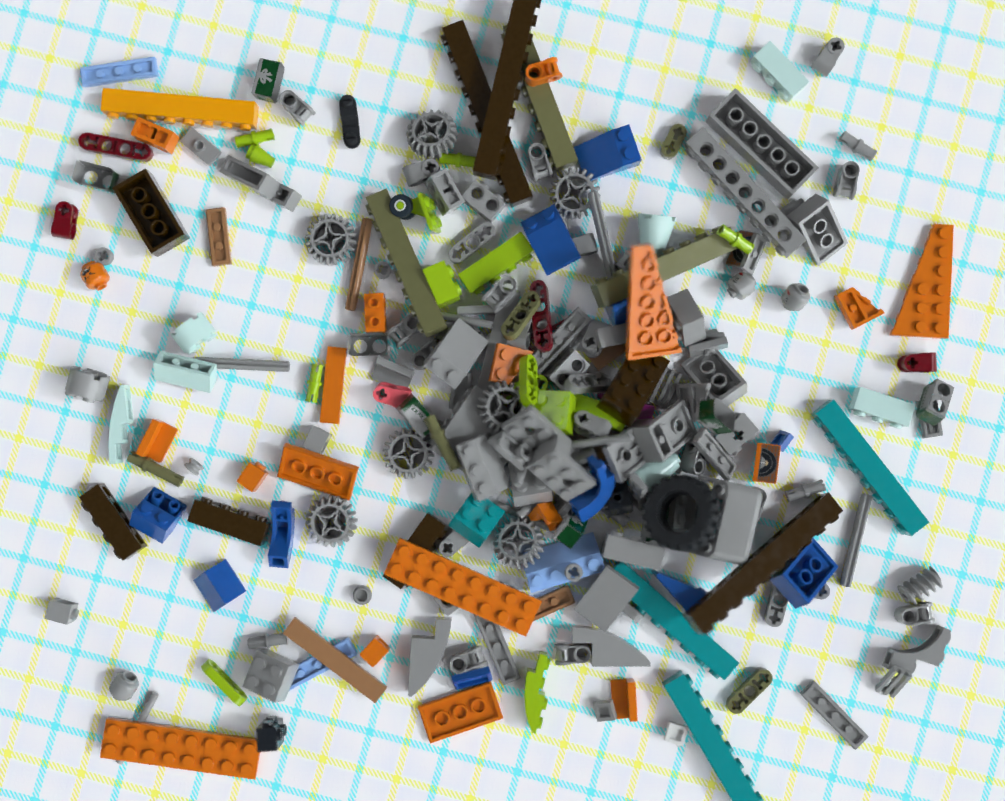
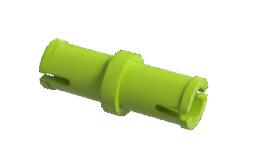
[235,128,275,149]
[439,152,476,168]
[717,224,754,254]
[305,363,324,403]

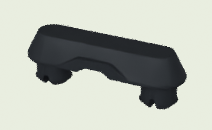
[339,95,361,149]

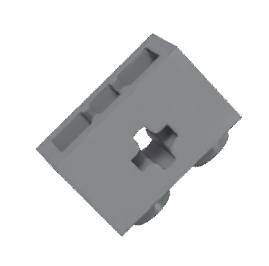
[713,413,759,455]

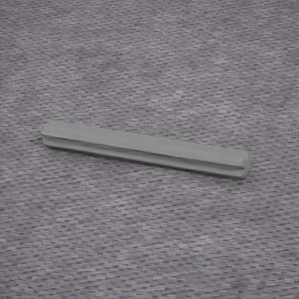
[587,191,617,278]
[195,357,290,372]
[840,493,872,587]

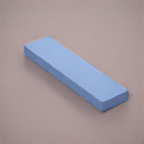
[80,56,159,88]
[289,637,358,691]

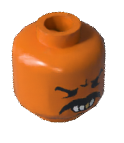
[80,261,110,291]

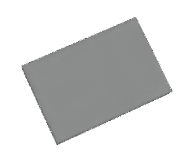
[574,564,639,632]

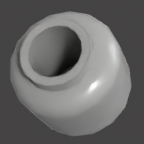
[727,271,757,300]
[781,283,810,311]
[109,671,139,701]

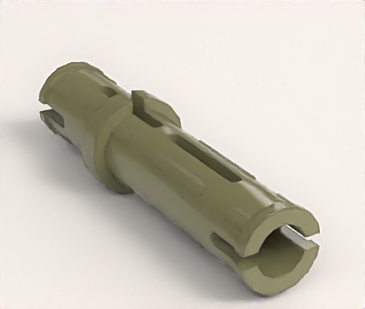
[423,414,461,472]
[126,450,185,488]

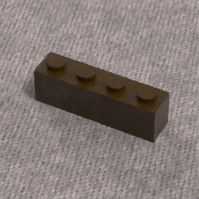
[79,483,147,561]
[187,496,272,546]
[383,512,447,589]

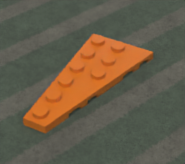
[889,224,954,339]
[625,244,682,360]

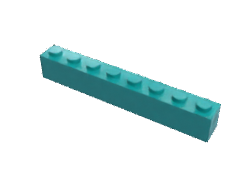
[811,399,929,536]
[612,561,739,681]
[662,670,764,801]

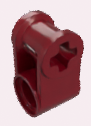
[51,201,79,240]
[897,352,937,373]

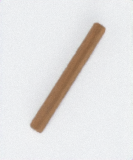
[345,218,373,311]

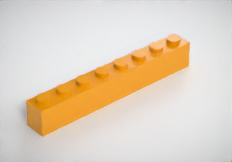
[100,88,259,131]

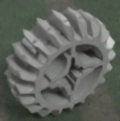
[406,109,458,159]
[549,167,601,220]
[305,214,357,266]
[477,381,527,433]
[382,427,435,479]
[305,495,358,548]
[493,517,545,569]

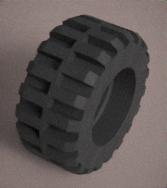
[642,474,722,552]

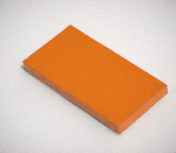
[277,443,359,501]
[418,681,503,744]

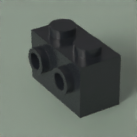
[604,479,633,517]
[256,715,287,752]

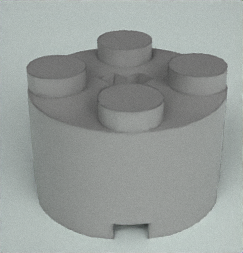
[64,366,110,403]

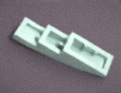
[108,385,134,464]

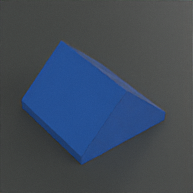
[193,559,247,612]

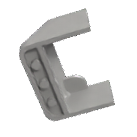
[688,474,762,565]

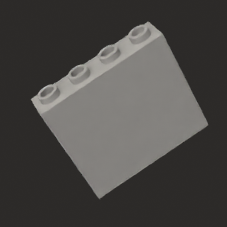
[429,385,529,472]

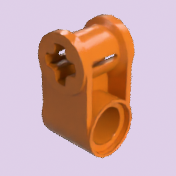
[524,57,563,87]

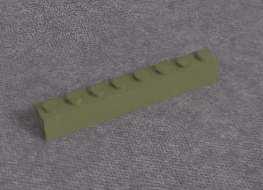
[501,25,578,172]
[365,188,448,338]
[590,225,737,308]

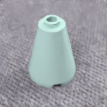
[638,213,676,257]
[635,453,681,501]

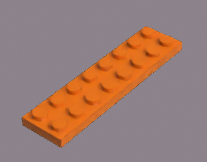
[384,538,542,637]
[100,717,260,780]

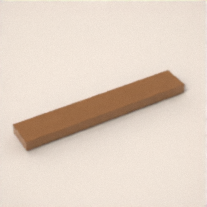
[283,617,388,703]

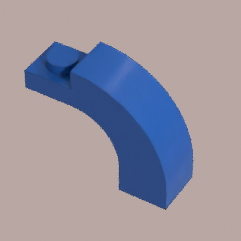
[569,455,615,523]
[267,500,295,568]

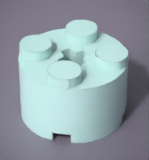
[170,312,217,355]

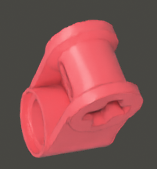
[373,382,412,408]

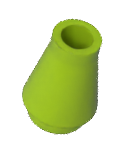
[245,144,276,168]

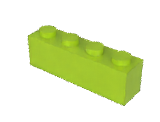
[458,232,534,296]

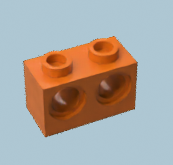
[131,117,180,155]
[364,293,387,334]

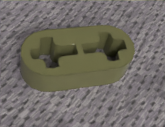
[660,124,687,159]

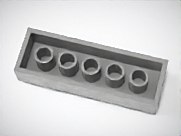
[705,88,819,200]

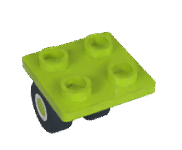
[389,192,442,234]

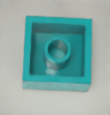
[448,492,505,548]

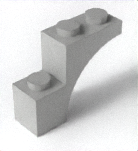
[882,625,951,673]

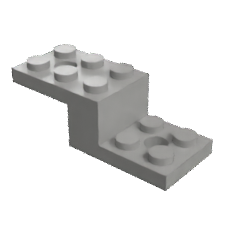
[602,399,697,483]
[502,405,596,502]

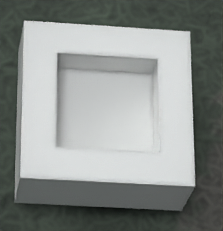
[664,721,689,747]

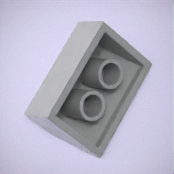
[453,432,511,502]
[600,531,666,571]

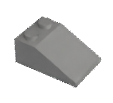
[786,193,848,266]
[423,317,489,389]
[680,351,748,406]

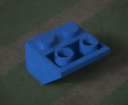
[129,487,187,544]

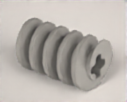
[897,566,943,605]

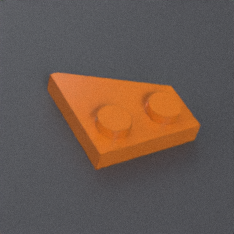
[834,287,884,330]
[488,343,533,385]

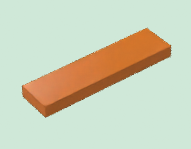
[320,346,347,424]

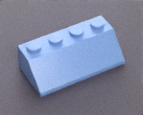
[523,532,605,593]

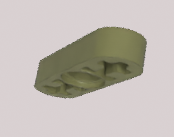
[501,291,541,341]
[726,668,773,714]

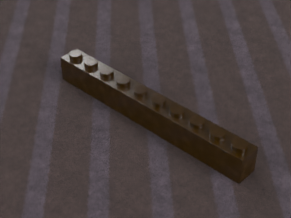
[473,0,542,180]
[440,20,533,208]
[682,492,843,635]

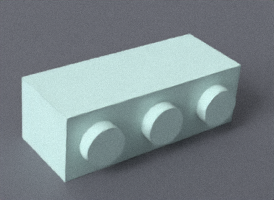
[750,40,810,103]
[153,351,217,393]
[848,387,916,429]

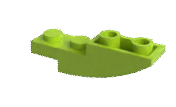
[524,651,550,734]

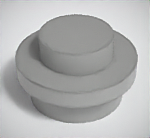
[353,585,372,605]

